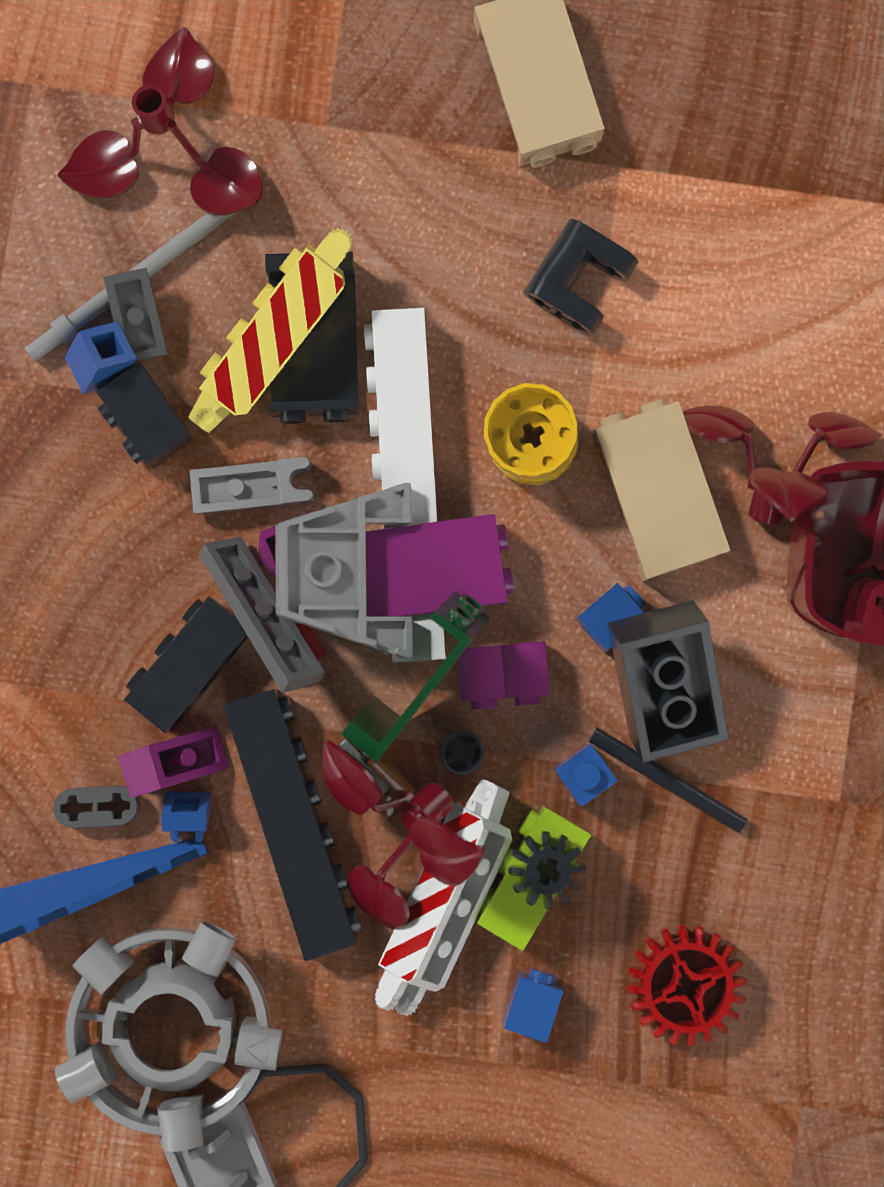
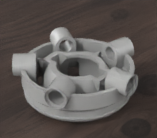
[55,921,283,1152]

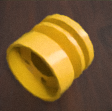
[484,383,578,485]

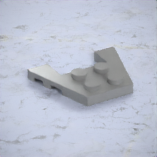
[275,483,413,658]

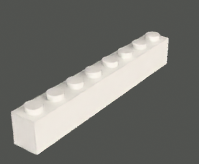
[364,308,446,663]

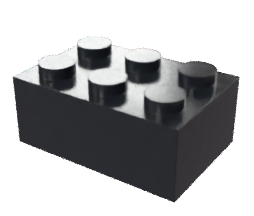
[607,600,729,763]

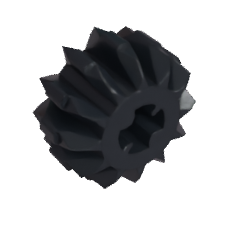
[508,830,586,909]

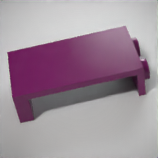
[365,514,514,617]

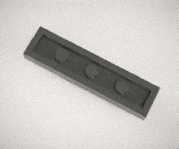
[199,536,325,693]

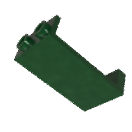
[341,591,490,762]

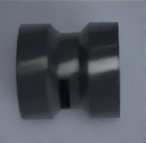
[440,730,484,775]

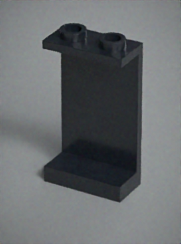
[265,251,359,424]

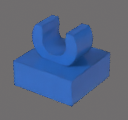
[161,792,211,842]

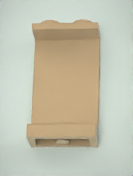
[474,0,605,168]
[592,398,731,582]

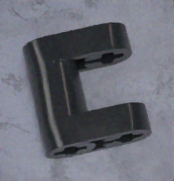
[523,219,639,336]

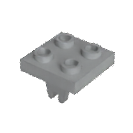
[159,1100,277,1187]

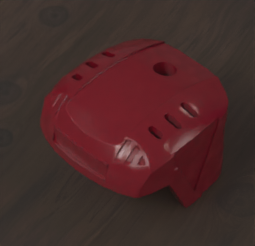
[786,461,884,646]

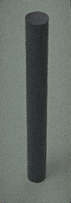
[588,727,747,833]

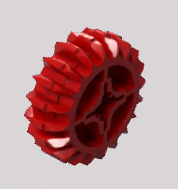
[626,924,747,1047]

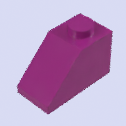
[118,726,229,798]

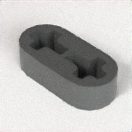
[53,785,140,828]

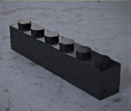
[223,689,363,962]

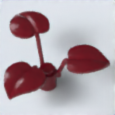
[58,27,263,216]
[683,406,882,525]
[322,739,485,929]

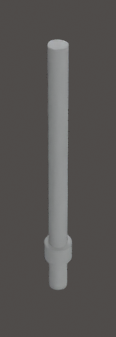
[25,212,238,362]

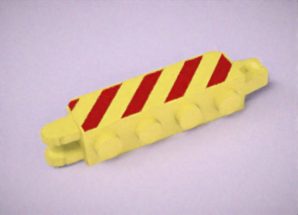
[188,227,352,433]

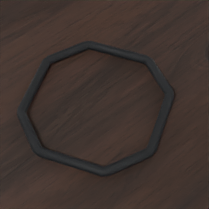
[242,1064,368,1187]

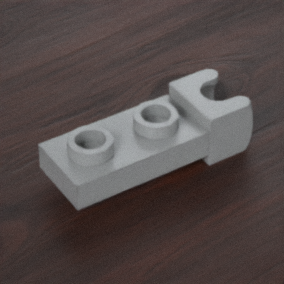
[189,457,315,515]

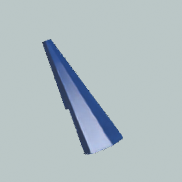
[0,837,209,945]

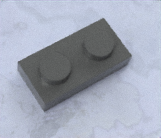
[103,267,167,361]

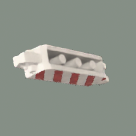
[374,779,512,1016]

